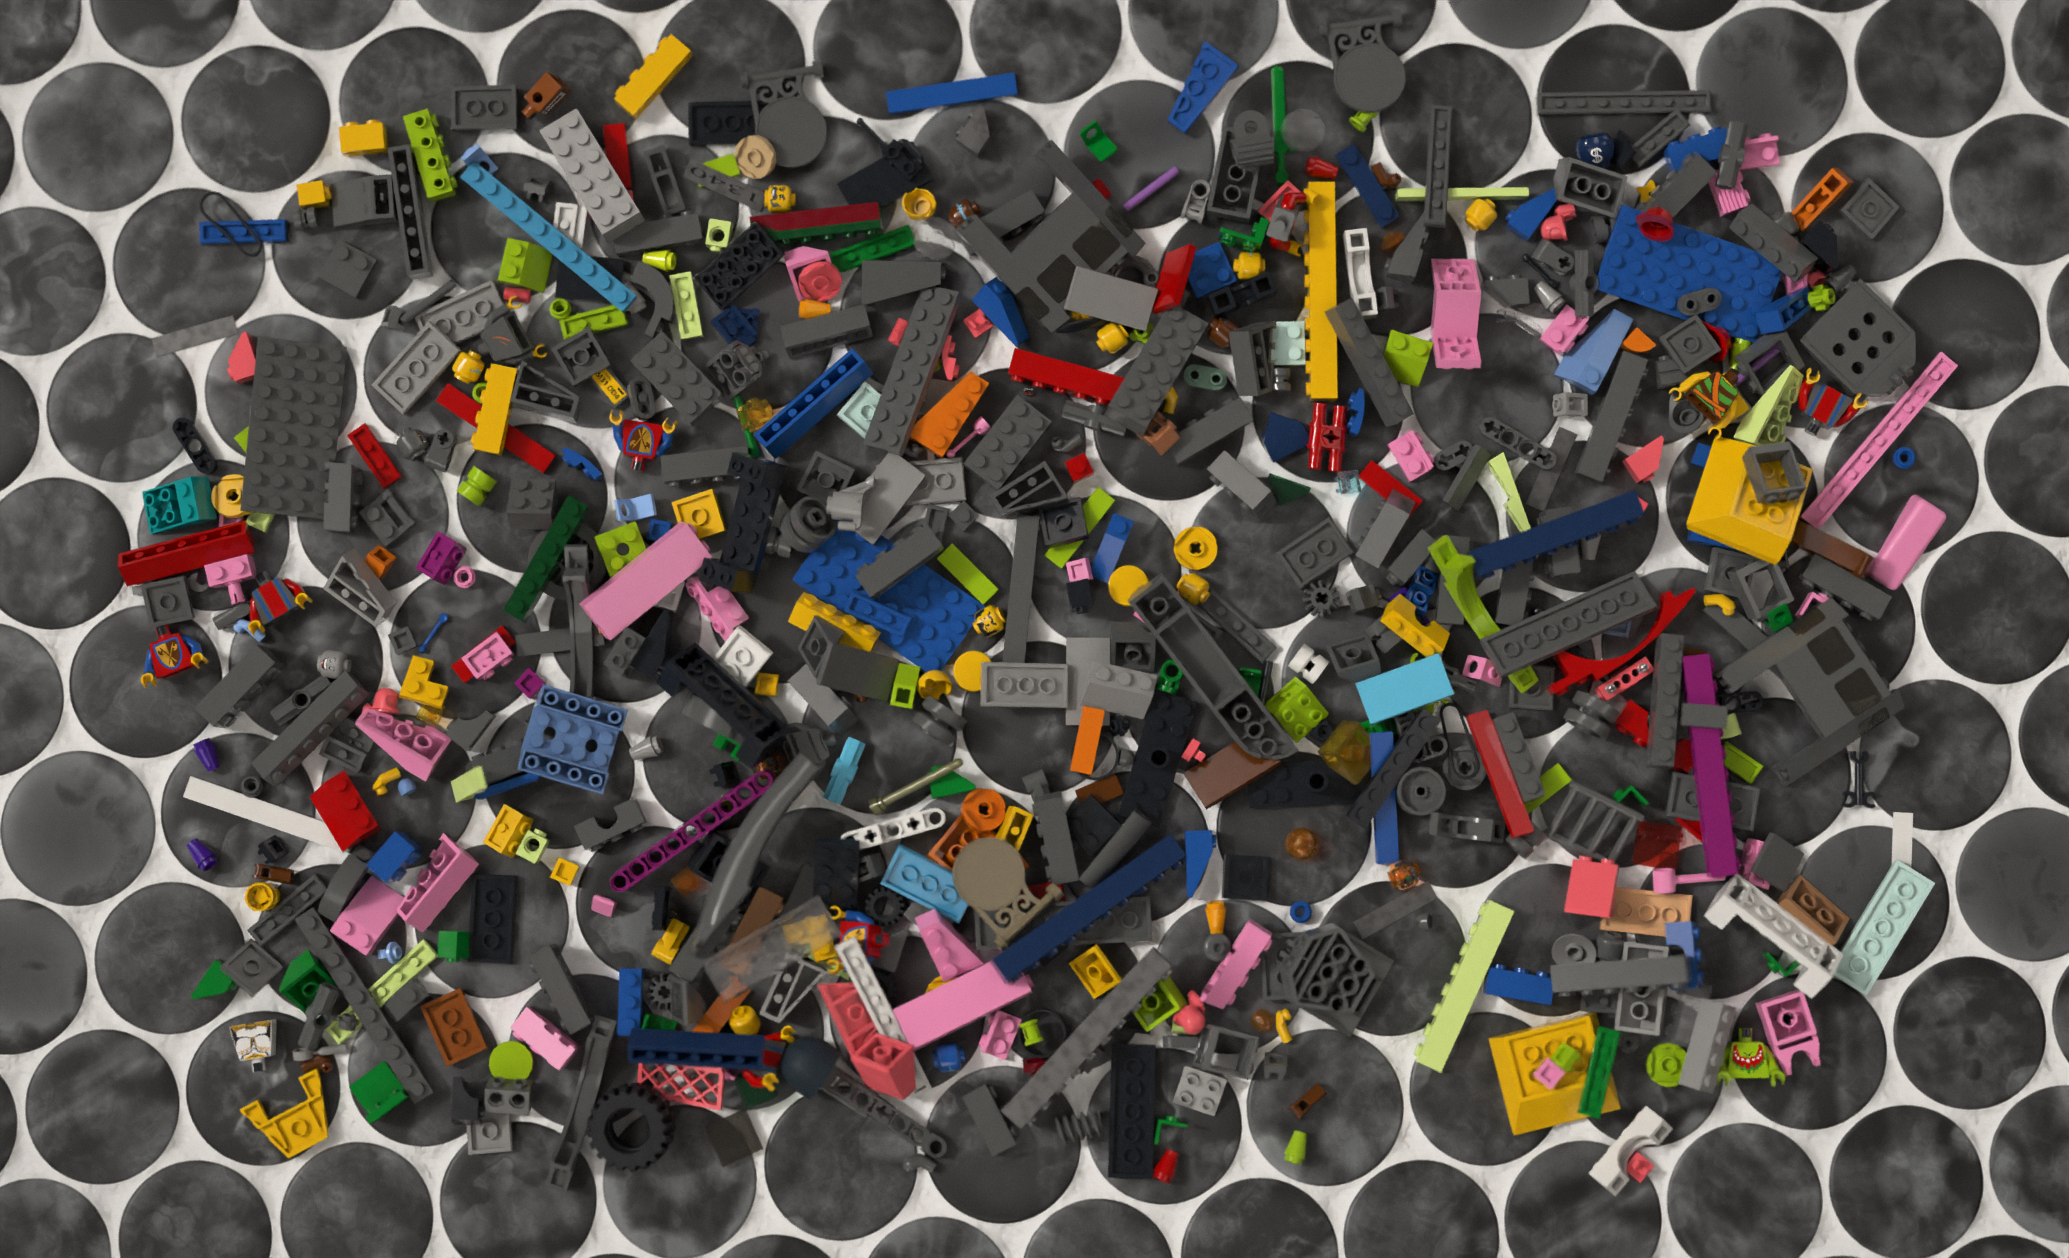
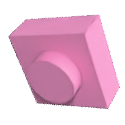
[1066,558,1093,582]
[1533,1058,1565,1089]

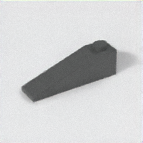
[1384,213,1429,285]

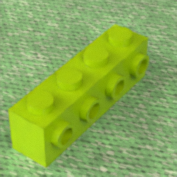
[403,109,458,202]

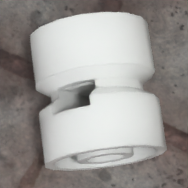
[1288,643,1329,684]

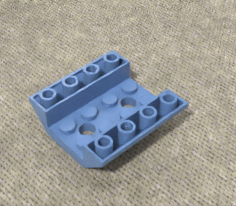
[517,684,628,794]

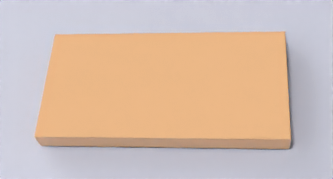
[1600,887,1693,937]

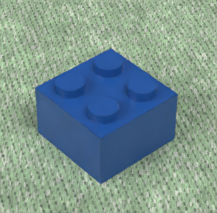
[366,831,423,882]

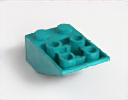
[142,476,217,534]

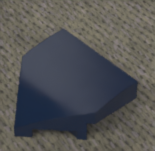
[711,305,759,347]
[1261,411,1309,463]

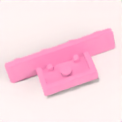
[685,575,749,642]

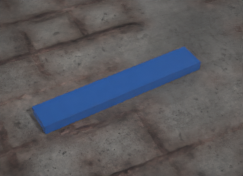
[886,73,1018,115]
[1369,731,1399,864]

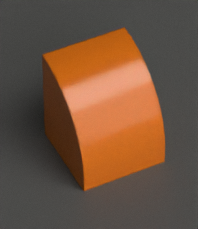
[1620,327,1656,355]
[364,545,396,581]

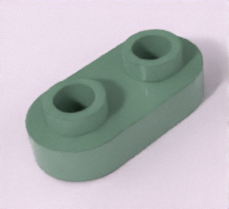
[1183,364,1227,391]

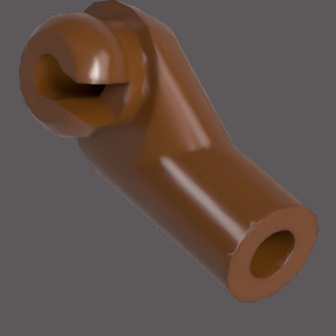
[300,1054,333,1073]

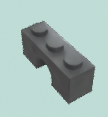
[574,798,647,852]

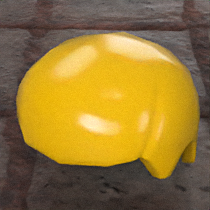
[902,188,937,221]
[916,670,953,700]

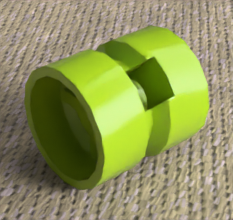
[456,466,497,507]

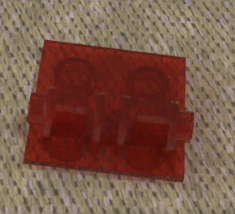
[1632,821,1683,870]

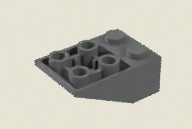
[331,174,399,227]

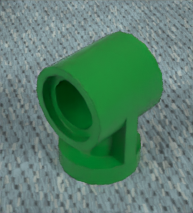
[1155,660,1183,695]

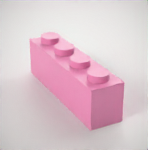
[396,833,479,932]
[1200,918,1273,1009]

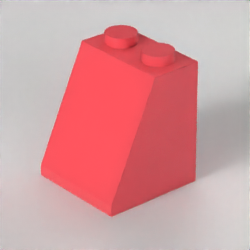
[1564,856,1619,918]
[851,1033,916,1100]

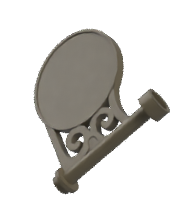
[952,837,1064,952]

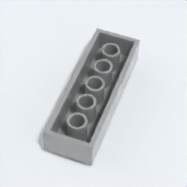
[539,108,645,243]

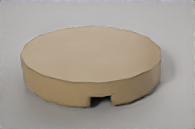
[735,135,776,179]

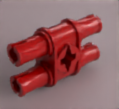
[1307,403,1348,473]

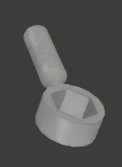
[292,1044,347,1061]

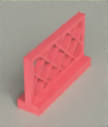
[637,1063,726,1111]

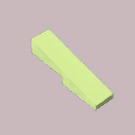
[1486,452,1531,532]
[451,766,487,803]

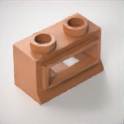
[1134,411,1180,456]

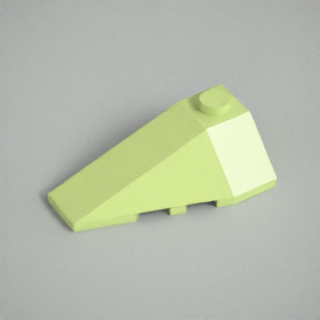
[1734,365,1804,446]

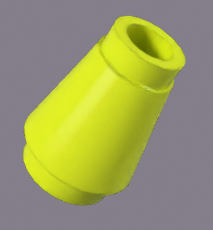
[642,250,676,272]

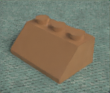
[1776,874,1850,946]

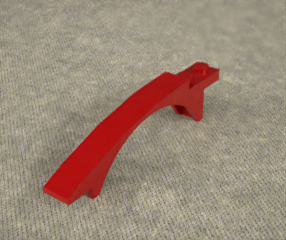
[1546,587,1696,696]

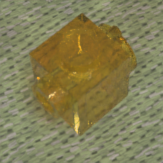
[736,398,773,433]

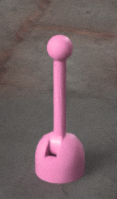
[946,416,992,458]

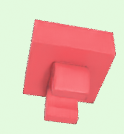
[963,309,993,339]
[1181,738,1206,762]
[1627,1151,1654,1183]

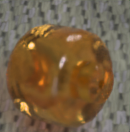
[1250,1009,1274,1033]

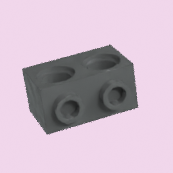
[485,1077,533,1115]

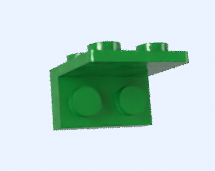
[1218,217,1269,252]
[349,1061,410,1124]

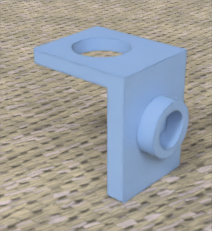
[461,144,498,175]
[614,494,657,521]

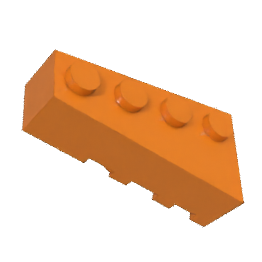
[909,372,989,459]

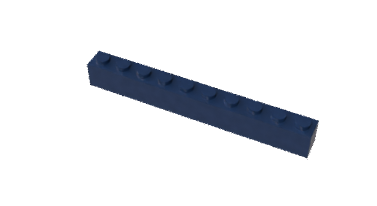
[990,834,1186,984]

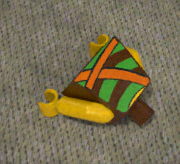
[1669,370,1739,439]

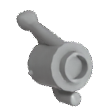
[827,475,875,531]

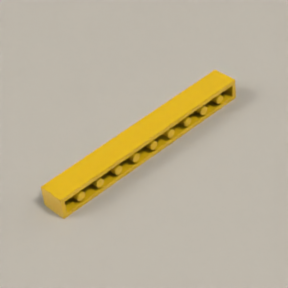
[1303,182,1338,401]

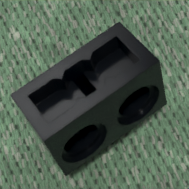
[1066,578,1094,615]

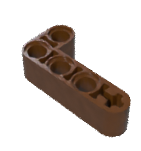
[1790,520,1875,581]

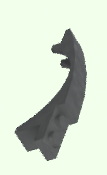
[562,544,594,699]
[545,1015,617,1193]

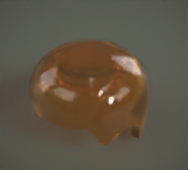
[1285,827,1320,862]

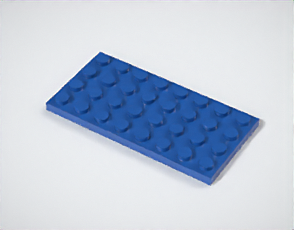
[1596,205,1782,344]
[792,520,986,672]

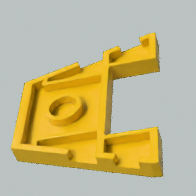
[239,1068,330,1158]

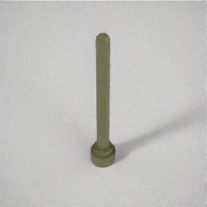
[868,758,963,816]

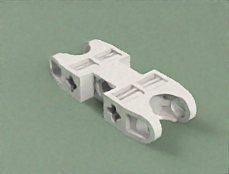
[840,808,946,850]

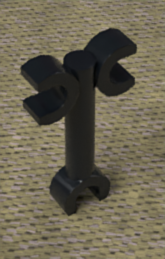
[1842,751,1875,808]

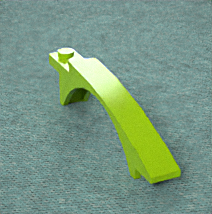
[1428,535,1539,693]

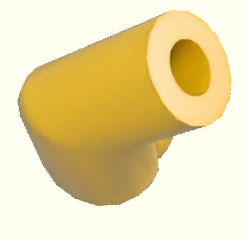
[1163,386,1178,415]
[1276,1009,1292,1043]

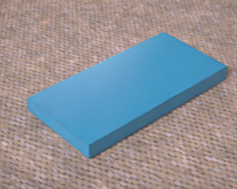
[880,844,968,924]

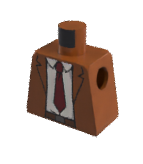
[522,72,572,120]

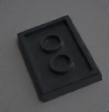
[555,256,625,302]

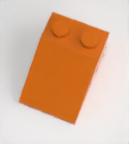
[925,813,997,870]

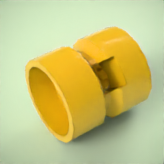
[245,882,280,911]

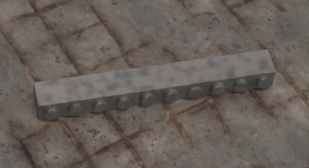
[1001,946,1173,1129]

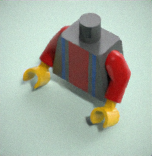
[1266,190,1320,256]
[1798,368,1869,436]
[248,571,313,636]
[741,1026,796,1091]

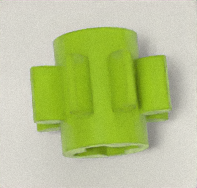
[1808,284,1835,312]

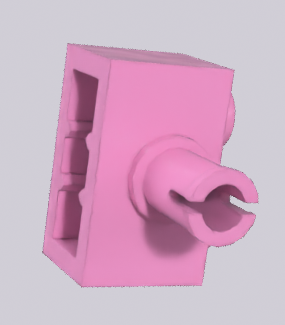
[204,554,257,605]

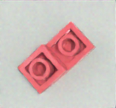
[942,335,960,382]

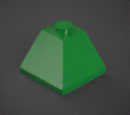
[279,949,339,1014]

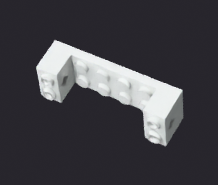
[1704,874,1844,999]

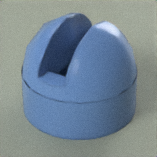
[398,778,418,797]

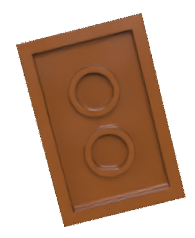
[420,987,488,1067]

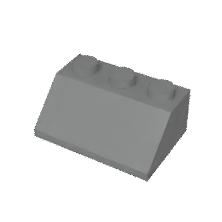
[1080,661,1157,719]

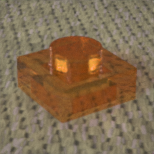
[1380,231,1405,253]
[671,867,701,897]

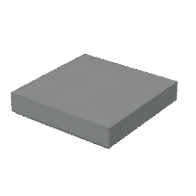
[466,1112,514,1155]

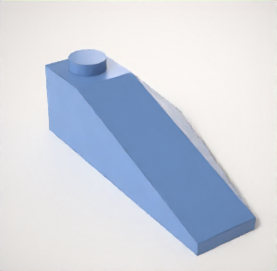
[1554,309,1633,395]

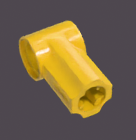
[651,918,690,965]

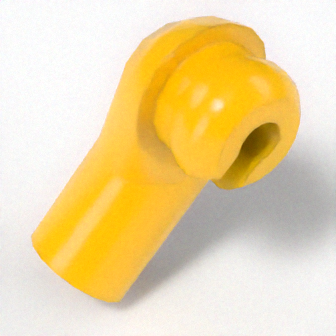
[1704,594,1736,616]
[373,767,401,796]

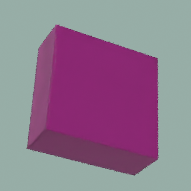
[514,668,546,699]

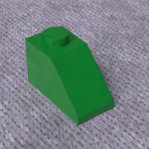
[927,765,976,799]
[190,959,238,999]

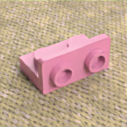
[1739,133,1780,171]
[1539,305,1589,356]
[1387,430,1434,482]
[461,632,515,680]
[1737,838,1770,890]
[979,1010,1022,1060]

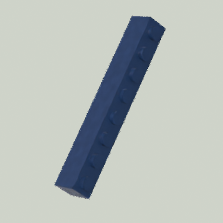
[1466,490,1645,580]

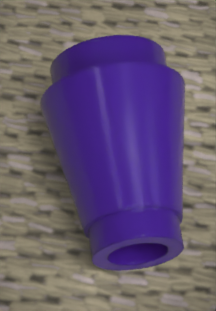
[193,738,220,772]
[187,838,217,871]

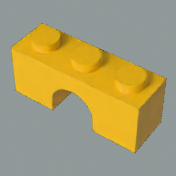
[1380,594,1450,657]

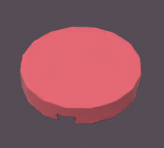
[798,261,842,302]

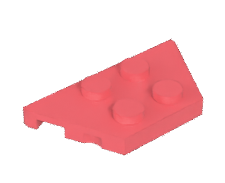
[817,982,877,1056]

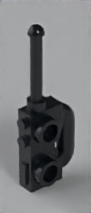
[857,118,924,182]

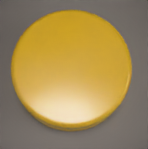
[1108,565,1148,607]
[953,651,991,692]

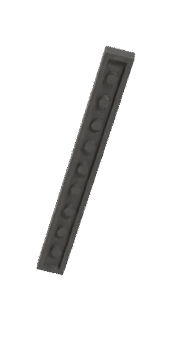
[295,907,434,1104]

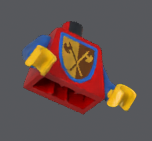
[609,410,678,472]
[140,624,208,688]
[827,906,890,975]

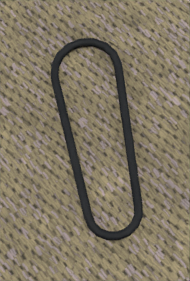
[199,191,262,257]
[1440,703,1480,780]

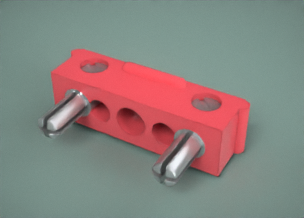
[1594,656,1654,702]

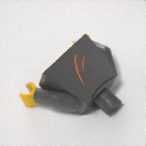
[478,296,547,365]

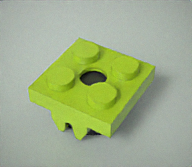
[594,521,646,578]

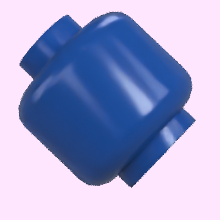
[932,1042,965,1073]

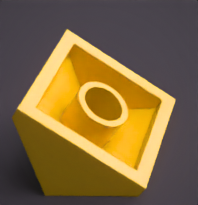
[1069,944,1122,999]

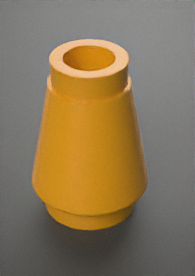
[799,298,831,320]
[1205,901,1227,934]

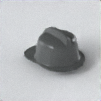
[1669,386,1704,434]

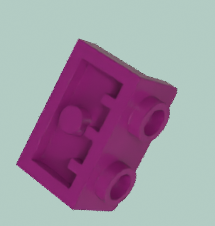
[415,531,467,585]

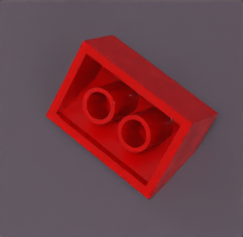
[310,770,382,853]

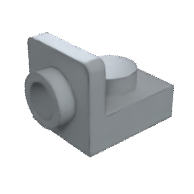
[1552,392,1588,417]

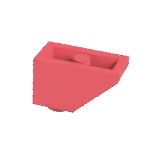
[227,332,256,384]
[1622,435,1664,483]

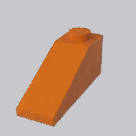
[1791,168,1854,231]
[692,977,751,1033]

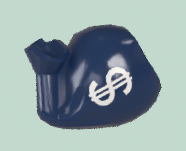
[1575,132,1615,170]

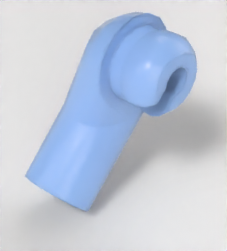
[233,619,266,642]

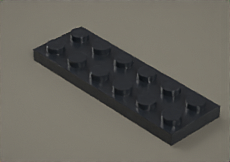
[1108,1043,1156,1179]

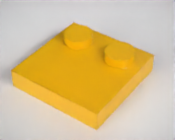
[672,489,727,540]

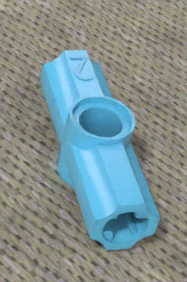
[823,737,866,805]

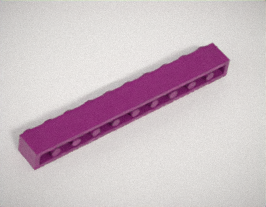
[1681,654,1740,877]

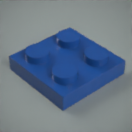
[1188,242,1237,299]

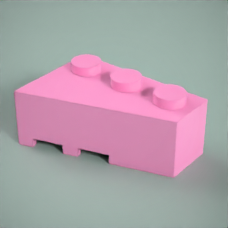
[915,909,984,982]
[510,1006,582,1070]

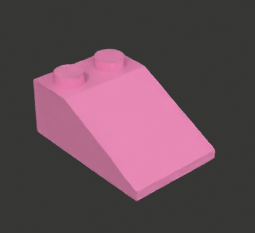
[330,875,404,956]

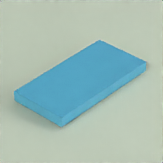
[1355,653,1454,725]

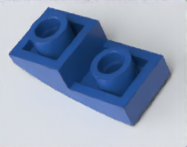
[1346,388,1365,437]
[562,448,604,482]
[1406,566,1439,616]

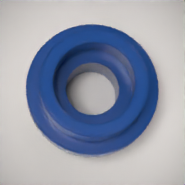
[1893,447,1916,469]
[1290,901,1312,923]

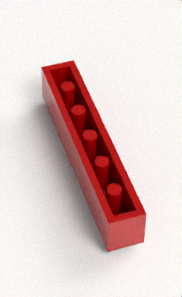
[1008,348,1125,406]
[118,520,255,587]

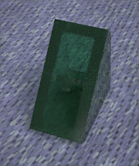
[1267,473,1311,507]
[735,1075,779,1109]

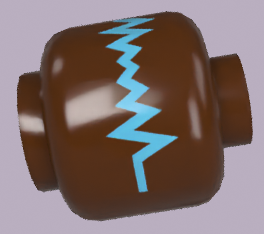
[948,199,982,229]

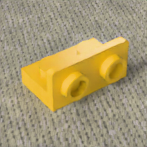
[483,804,534,858]

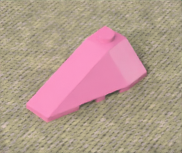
[355,708,451,781]

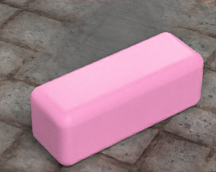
[1869,495,1946,590]

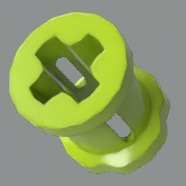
[1349,112,1378,132]
[1019,1019,1044,1046]

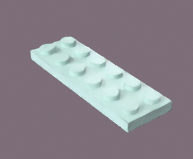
[1833,860,1935,996]

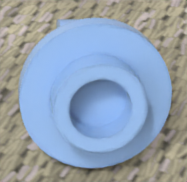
[377,942,402,964]

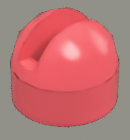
[1808,269,1827,288]

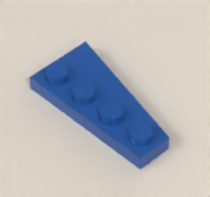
[1168,41,1239,135]

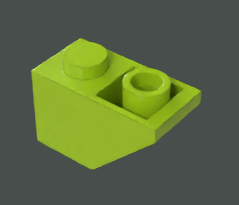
[890,663,920,710]

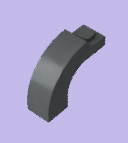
[630,261,675,339]
[682,694,744,744]
[1429,812,1505,843]
[317,844,376,922]

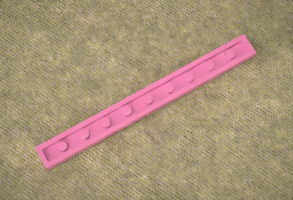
[1800,352,1958,529]

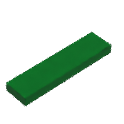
[829,225,916,274]
[1577,1026,1620,1119]

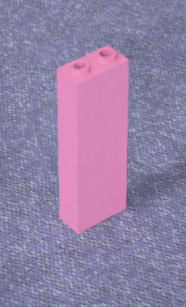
[579,522,712,640]
[893,961,1034,1051]

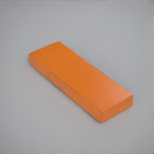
[1070,706,1105,775]

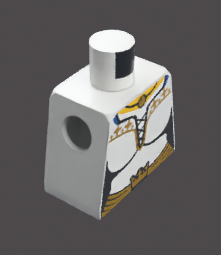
[230,1019,277,1072]

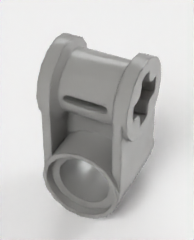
[1180,180,1210,224]

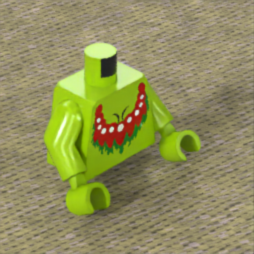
[1716,1028,1785,1086]

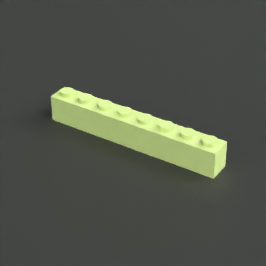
[1413,900,1514,1073]

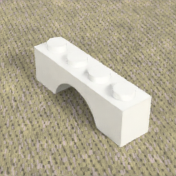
[1343,228,1378,319]
[1589,1106,1673,1196]

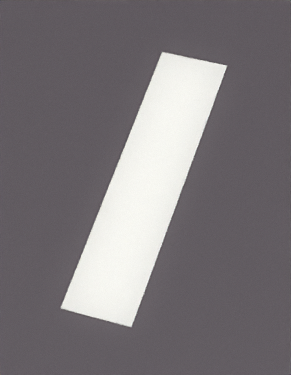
[1892,812,1913,868]

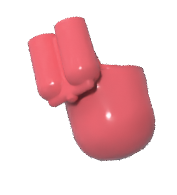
[1540,204,1576,241]
[362,688,399,716]
[1173,990,1205,1035]

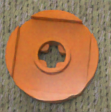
[960,788,1006,833]

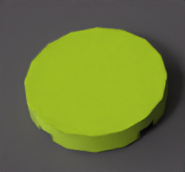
[489,1041,534,1080]
[1645,1043,1687,1087]

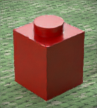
[1065,453,1094,484]

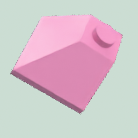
[784,246,832,301]

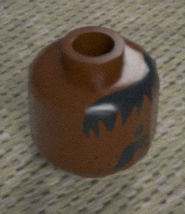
[1207,315,1239,348]

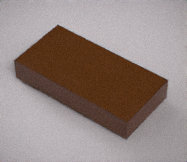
[1075,774,1124,804]

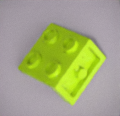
[1265,676,1329,743]

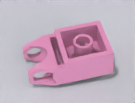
[1755,990,1821,1076]

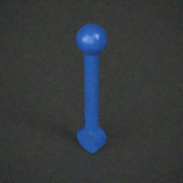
[418,613,448,653]

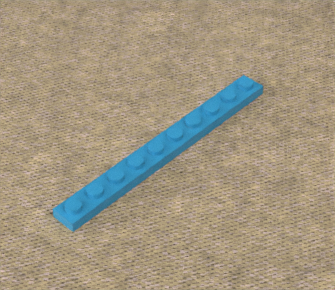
[460,161,638,313]

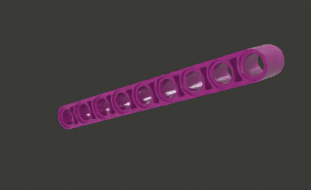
[610,768,774,892]

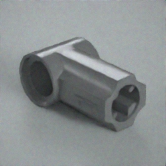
[1022,769,1050,803]

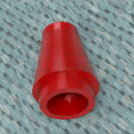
[1304,155,1338,179]
[1153,1149,1179,1184]

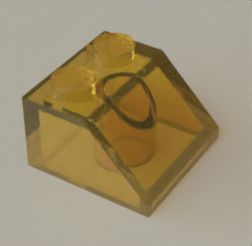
[1317,720,1371,785]

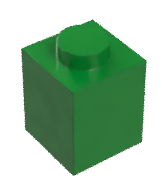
[438,931,470,962]

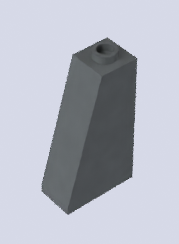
[862,260,945,304]

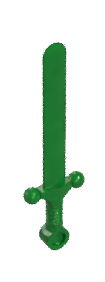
[1271,66,1298,185]

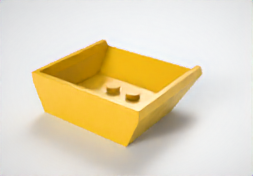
[1686,437,1813,565]
[1488,1012,1621,1136]

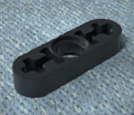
[173,418,218,475]
[1715,691,1763,714]

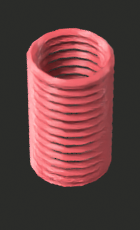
[504,286,531,304]
[888,318,909,346]

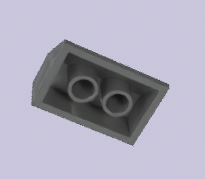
[1553,157,1628,219]

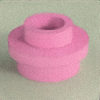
[454,566,476,588]

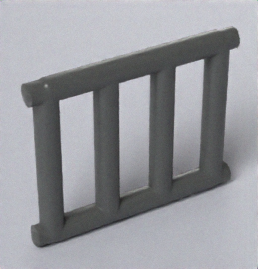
[1543,780,1645,865]

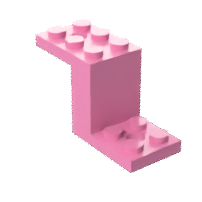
[1431,259,1481,369]

